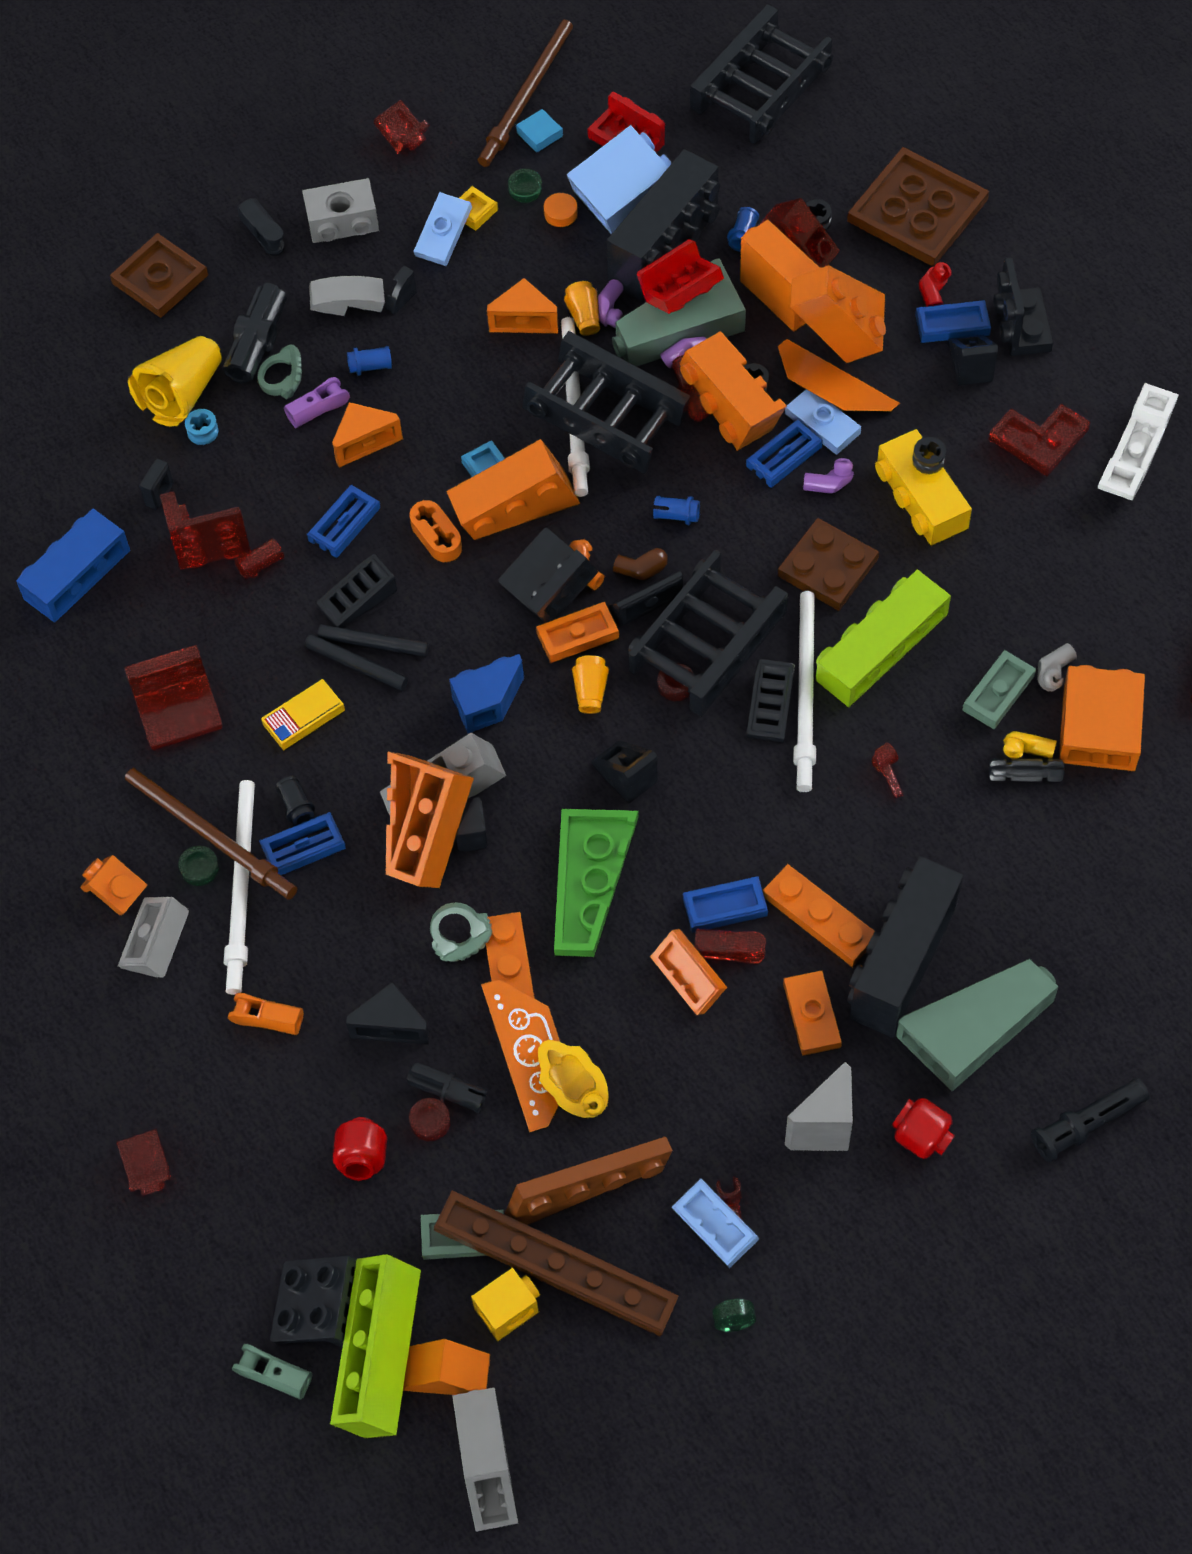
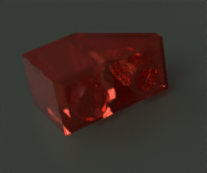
[758,198,840,268]

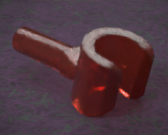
[872,743,903,798]
[716,1177,743,1221]

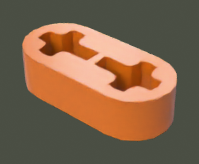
[410,500,462,562]

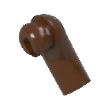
[613,548,668,581]

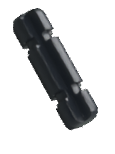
[989,758,1065,782]

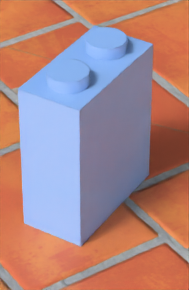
[567,125,672,234]

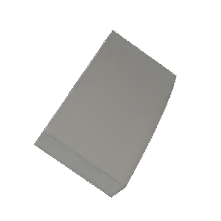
[309,276,385,316]

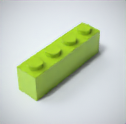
[816,569,951,707]
[330,1254,421,1438]

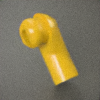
[1003,731,1057,759]

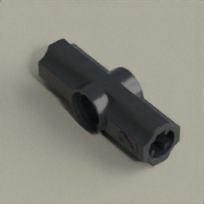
[223,283,287,384]

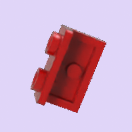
[588,91,665,153]
[637,239,724,314]

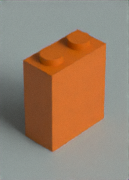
[740,219,820,332]
[1059,665,1145,771]

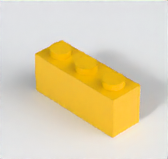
[875,429,972,546]

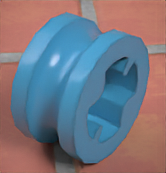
[185,409,219,445]

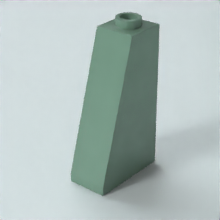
[612,258,746,367]
[896,959,1058,1091]

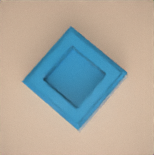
[516,109,563,152]
[461,440,505,477]

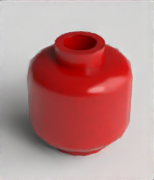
[891,1098,955,1159]
[332,1117,387,1181]

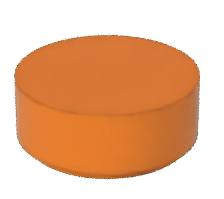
[544,193,578,227]

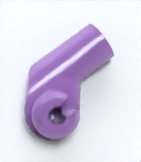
[598,279,624,328]
[803,458,854,493]

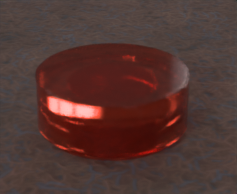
[657,663,693,701]
[409,1098,450,1141]

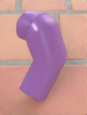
[660,336,707,368]

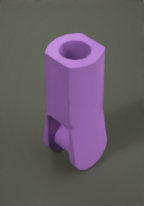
[284,377,350,429]

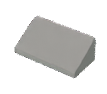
[118,897,189,977]

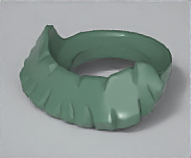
[257,344,302,399]
[430,902,492,962]

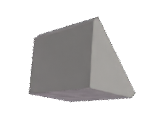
[785,1062,853,1151]

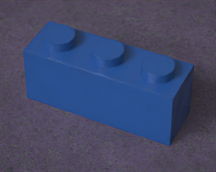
[16,509,131,623]

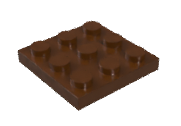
[847,147,989,267]

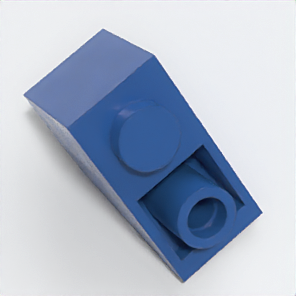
[449,654,524,733]

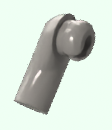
[1037,643,1077,692]

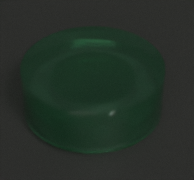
[508,169,542,203]
[178,846,219,886]
[712,1299,756,1332]

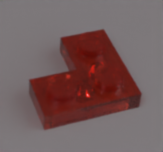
[989,404,1090,476]

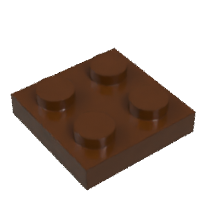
[110,233,208,318]
[778,518,879,611]

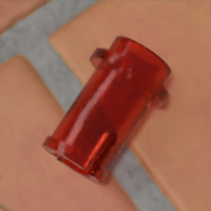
[235,538,284,579]

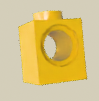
[471,1268,540,1341]

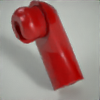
[919,262,952,307]

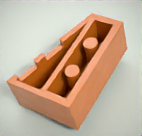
[790,265,886,363]
[680,331,787,451]

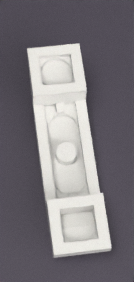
[1098,383,1179,500]

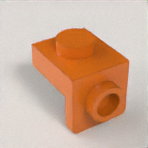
[80,855,147,915]

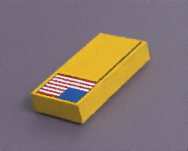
[261,679,345,751]

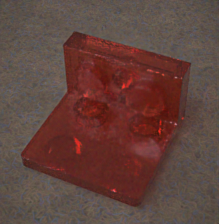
[160,491,250,570]
[124,645,223,750]

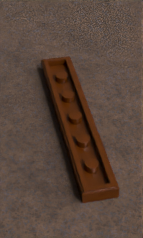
[434,1190,679,1337]

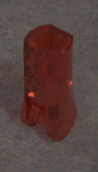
[695,929,766,964]

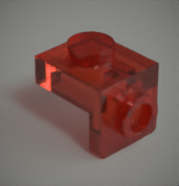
[373,100,430,154]
[117,1128,171,1195]

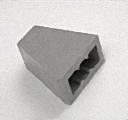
[452,1387,518,1532]

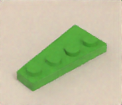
[554,809,639,957]

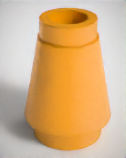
[564,281,600,336]
[572,656,609,714]

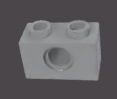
[302,178,379,243]

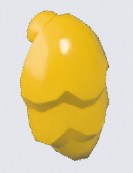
[538,1039,609,1118]

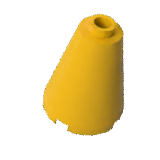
[128,336,222,427]

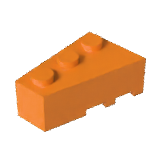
[446,439,580,540]
[386,751,474,888]

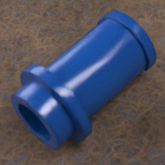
[727,207,759,252]
[347,346,392,376]
[653,496,700,525]

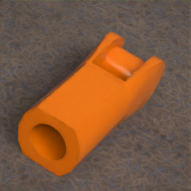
[228,993,304,1035]

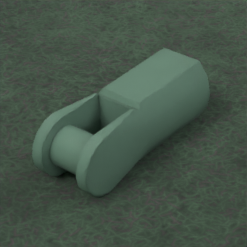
[232,1344,312,1400]

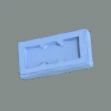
[414,192,472,266]
[785,389,861,455]
[672,1179,759,1268]

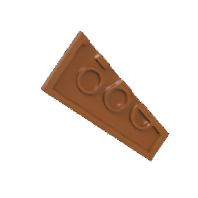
[504,1137,673,1225]

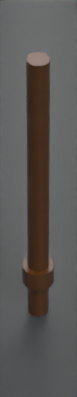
[477,20,573,167]
[125,768,298,900]

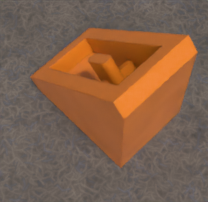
[487,278,558,333]
[332,402,403,468]
[403,1339,490,1395]

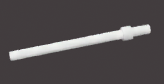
[561,317,590,497]
[793,591,816,792]
[224,780,255,995]

